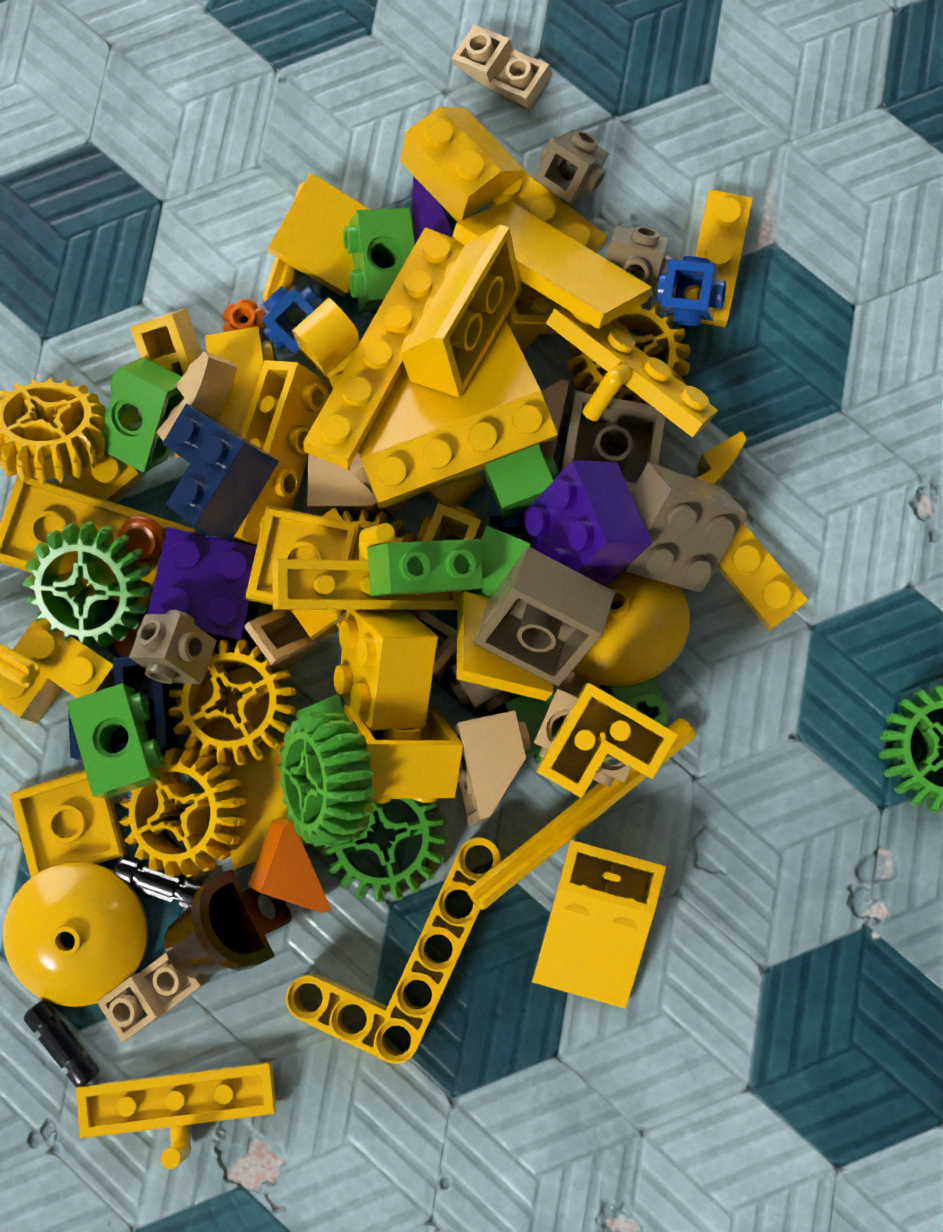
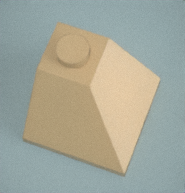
[452,710,530,827]

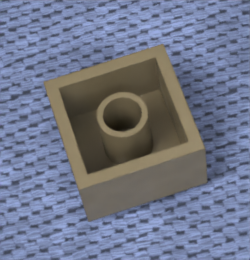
[559,391,666,493]
[624,462,748,593]
[473,547,615,686]

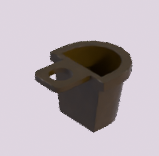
[164,869,292,979]

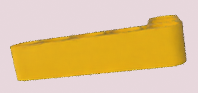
[292,298,485,508]
[285,837,501,1064]

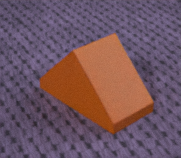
[248,817,331,913]

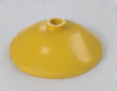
[572,570,690,687]
[3,862,148,1007]

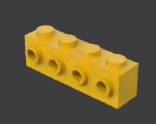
[217,360,332,547]

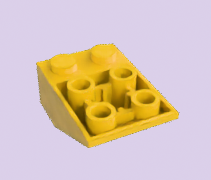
[532,840,666,1009]

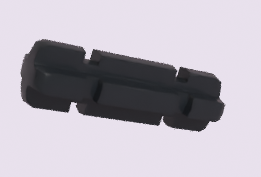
[113,856,203,908]
[24,1000,99,1088]

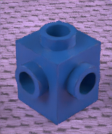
[657,256,726,326]
[261,284,324,354]

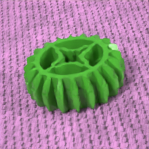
[22,521,154,648]
[879,685,943,814]
[278,711,376,847]
[320,799,448,902]

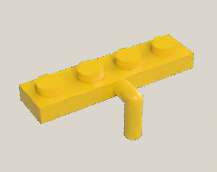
[546,306,718,438]
[272,523,462,611]
[76,1061,277,1169]

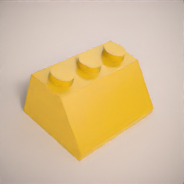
[401,225,522,398]

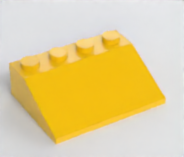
[329,318,558,510]

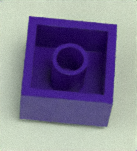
[521,460,652,587]
[148,527,257,642]

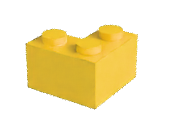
[0,618,114,724]
[536,682,679,798]

